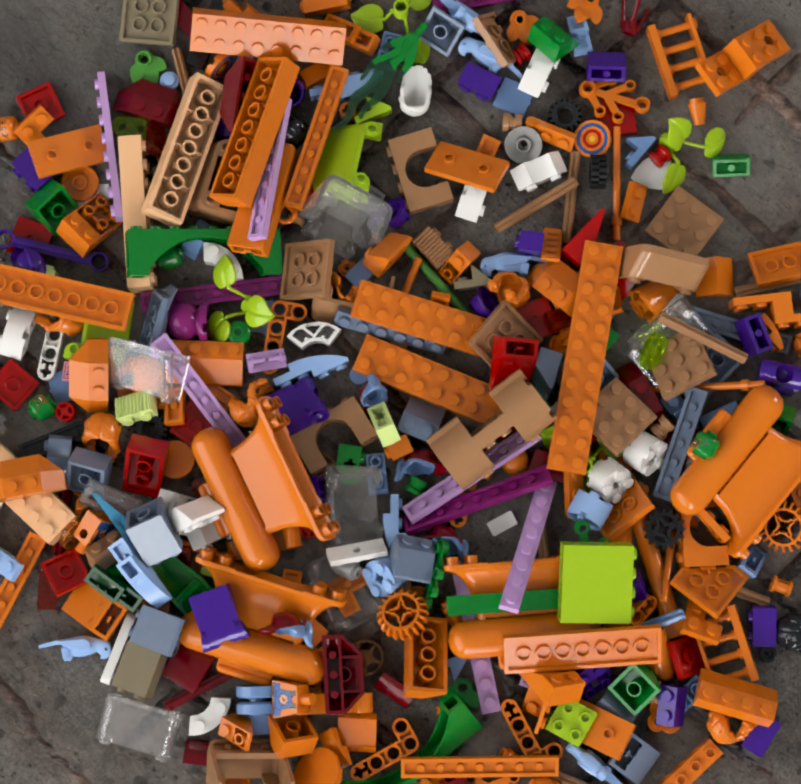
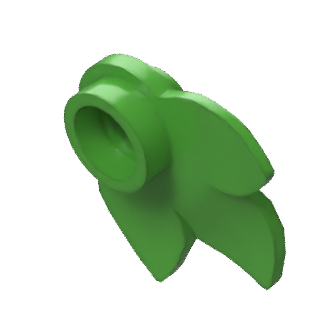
[130,50,167,83]

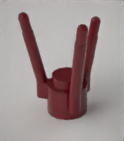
[619,0,651,36]

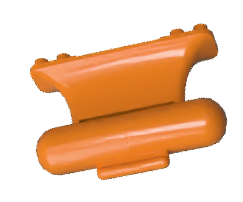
[670,385,801,560]
[191,396,340,572]
[179,546,348,686]
[443,548,602,670]

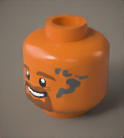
[0,116,21,142]

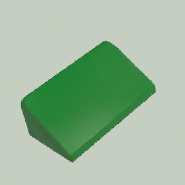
[711,154,751,177]

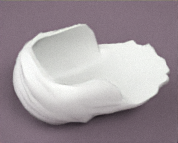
[398,65,432,117]

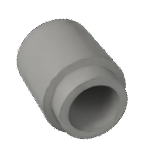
[331,562,361,581]

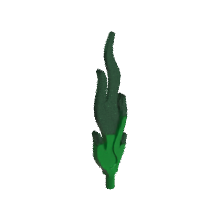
[332,22,428,130]

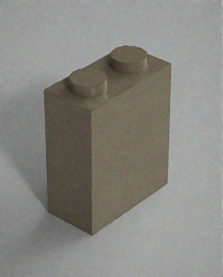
[111,640,168,701]

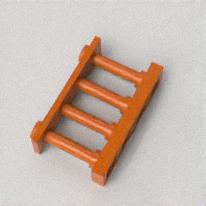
[645,13,710,101]
[696,603,760,682]

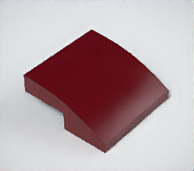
[161,643,216,694]

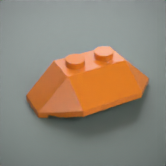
[525,260,579,318]
[69,338,109,413]
[0,454,67,503]

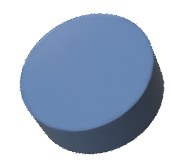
[350,369,367,385]

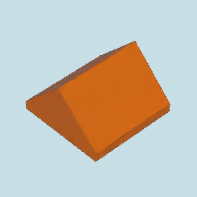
[695,256,734,298]

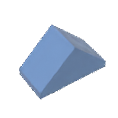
[735,543,768,578]

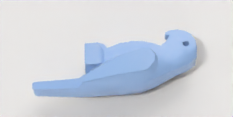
[440,0,483,38]
[458,37,523,79]
[480,252,548,277]
[38,635,112,661]
[565,743,623,784]

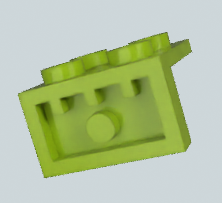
[544,702,597,747]

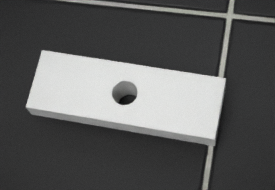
[326,538,388,567]

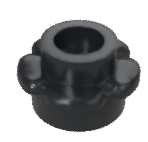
[757,647,777,663]

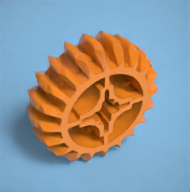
[759,500,801,553]
[376,588,430,641]

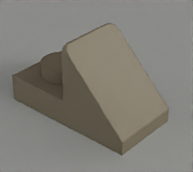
[453,264,490,292]

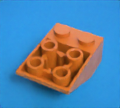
[56,192,123,258]
[61,584,130,641]

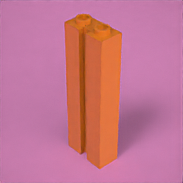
[227,143,299,258]

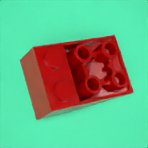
[489,336,539,391]

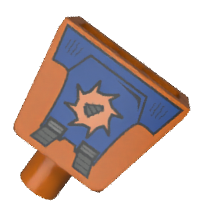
[74,510,116,555]
[272,679,316,718]

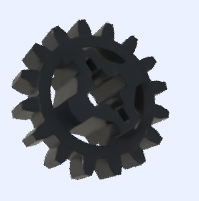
[643,508,686,550]

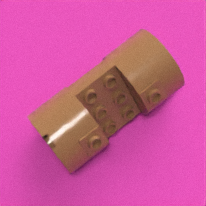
[426,369,558,490]

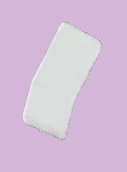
[487,511,518,536]

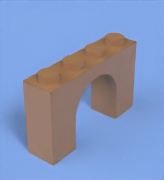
[385,127,454,215]
[290,396,379,477]

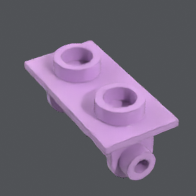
[246,348,287,373]

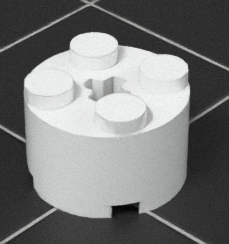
[623,431,668,476]
[587,457,634,504]

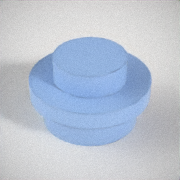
[160,72,179,89]

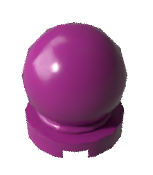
[167,303,210,341]

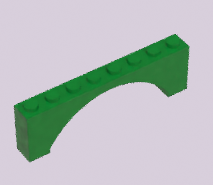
[125,226,282,278]
[340,691,483,784]

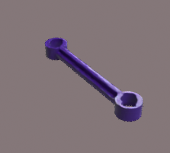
[0,229,109,272]

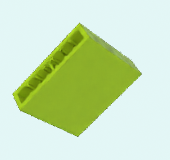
[557,541,637,624]

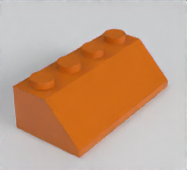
[165,339,245,387]
[403,617,448,699]
[692,668,778,728]

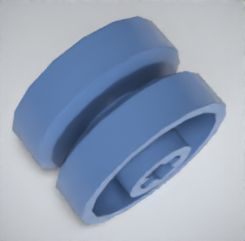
[236,685,273,716]

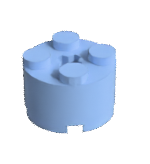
[567,489,613,531]
[362,552,408,597]

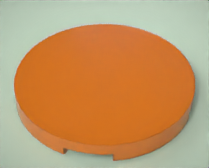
[293,747,343,784]

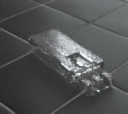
[79,478,143,517]

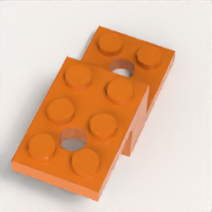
[695,19,791,97]
[727,291,801,331]

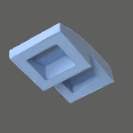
[566,16,593,57]

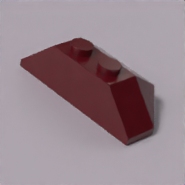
[219,56,257,133]
[112,79,182,130]
[616,360,665,436]
[322,634,365,715]

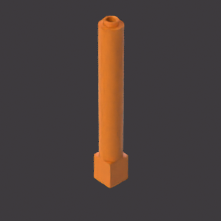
[632,514,684,639]

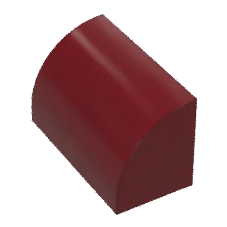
[373,671,413,709]
[182,738,210,766]

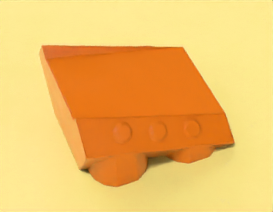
[338,712,377,753]

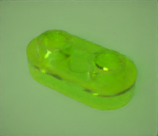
[112,116,150,138]
[639,332,667,370]

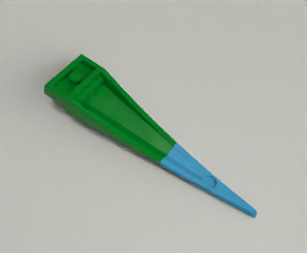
[92,493,213,616]

